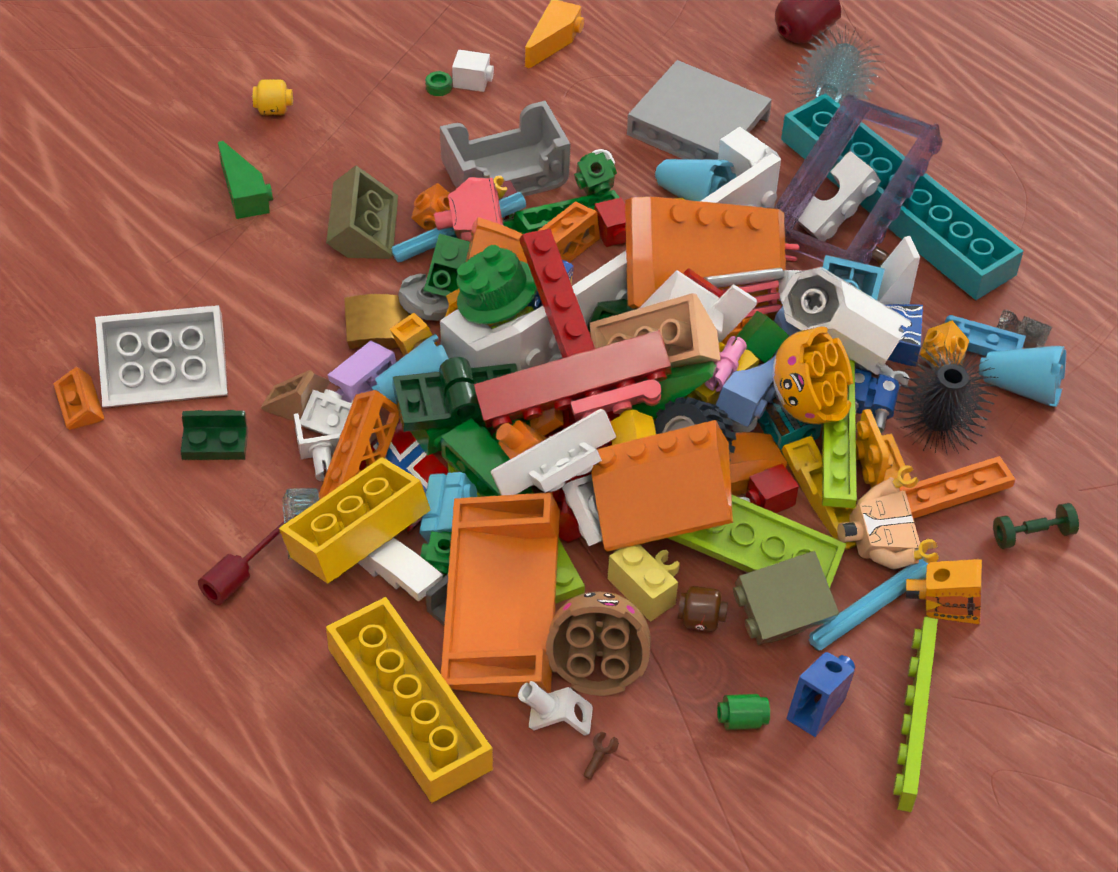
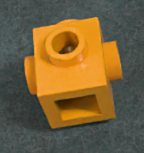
[920,320,970,369]

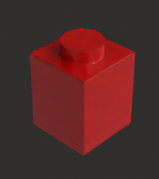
[594,197,626,247]
[745,463,799,513]

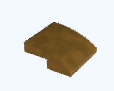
[344,294,409,349]

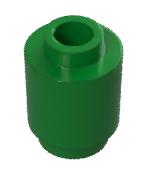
[717,694,770,730]

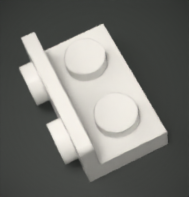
[300,389,354,436]

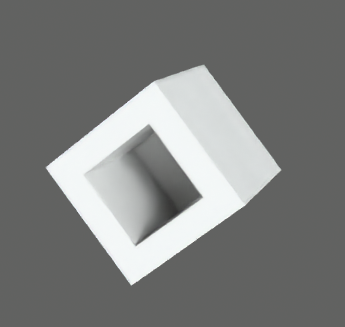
[452,50,494,92]

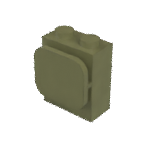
[733,551,839,646]

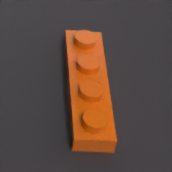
[899,456,1016,519]

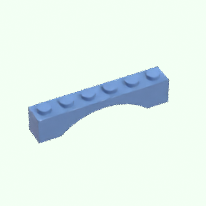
[716,306,801,427]

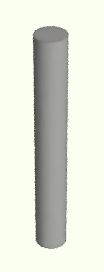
[704,267,784,288]

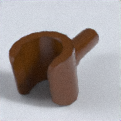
[583,732,619,779]

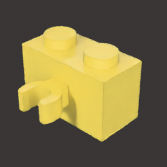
[608,544,680,622]

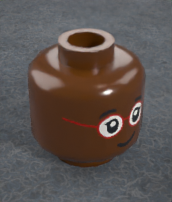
[678,586,728,632]

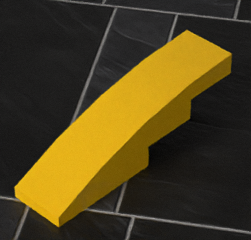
[781,436,857,550]

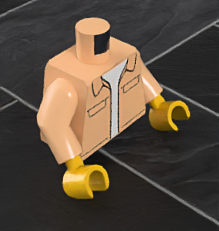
[837,465,939,569]

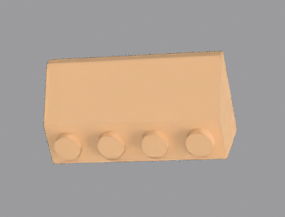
[590,293,720,368]

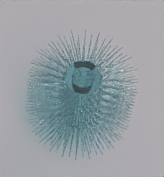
[792,23,885,115]

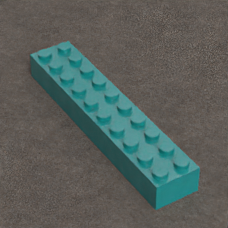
[781,93,1024,300]

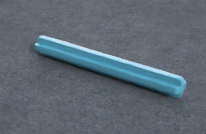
[391,192,526,262]
[808,554,929,650]

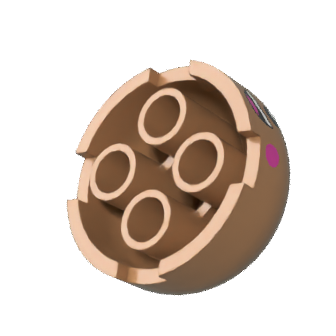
[546,591,651,696]

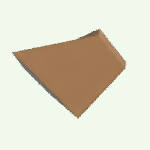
[260,370,330,421]

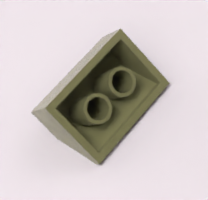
[326,165,398,259]

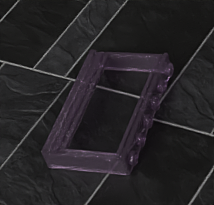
[774,93,943,264]

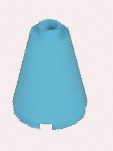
[655,159,736,201]
[372,334,449,405]
[979,345,1066,407]

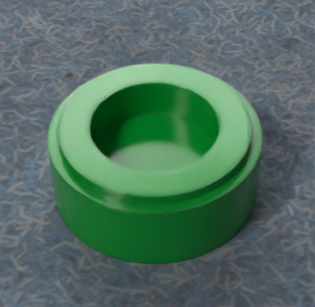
[425,71,452,96]

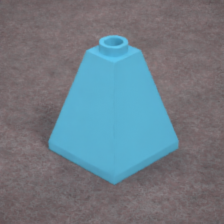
[822,255,885,300]

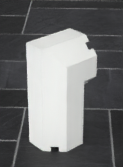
[780,267,911,375]

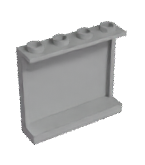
[627,60,772,160]

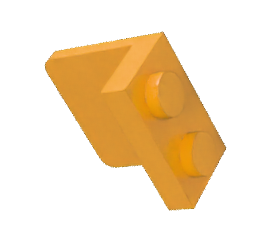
[856,409,912,488]

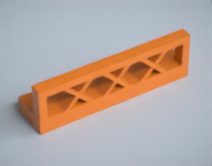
[538,201,600,263]
[315,390,400,503]

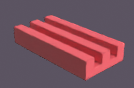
[722,280,781,317]

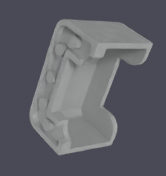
[440,101,570,197]

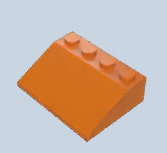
[592,420,733,552]

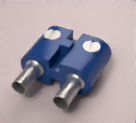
[855,369,900,433]

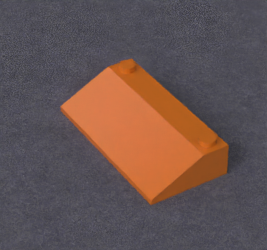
[441,492,560,698]

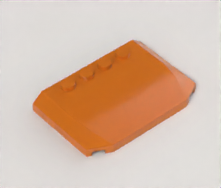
[625,196,786,321]

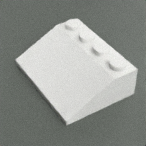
[95,305,228,408]

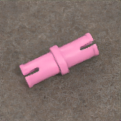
[705,336,747,392]

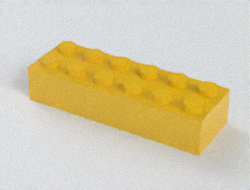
[326,597,493,803]

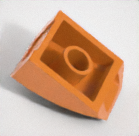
[466,217,528,264]
[729,432,787,496]

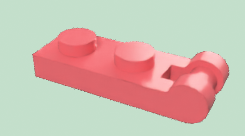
[571,379,661,421]

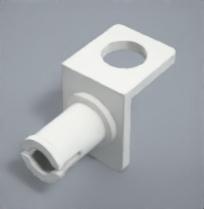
[294,413,341,481]
[518,681,593,735]

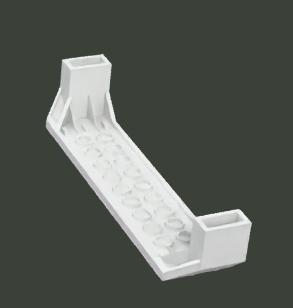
[440,127,781,371]

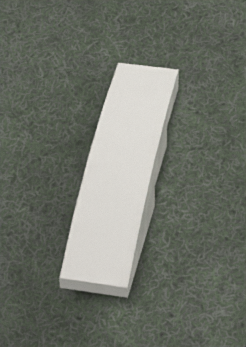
[358,538,443,601]

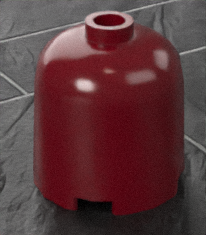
[775,0,841,44]

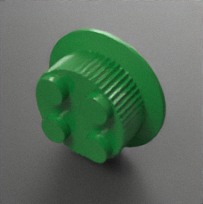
[456,245,537,324]

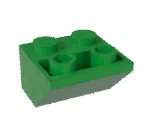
[424,234,470,297]

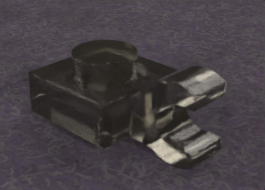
[996,310,1052,348]

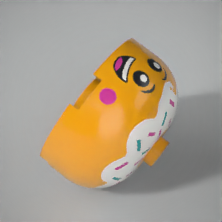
[773,326,853,424]

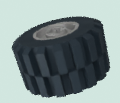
[654,397,736,461]

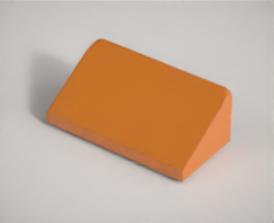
[53,366,104,430]

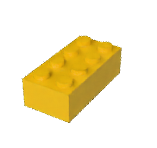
[279,457,431,584]

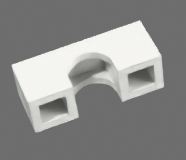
[791,151,881,244]

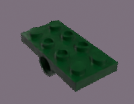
[392,357,524,432]

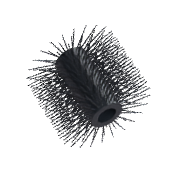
[895,342,999,454]

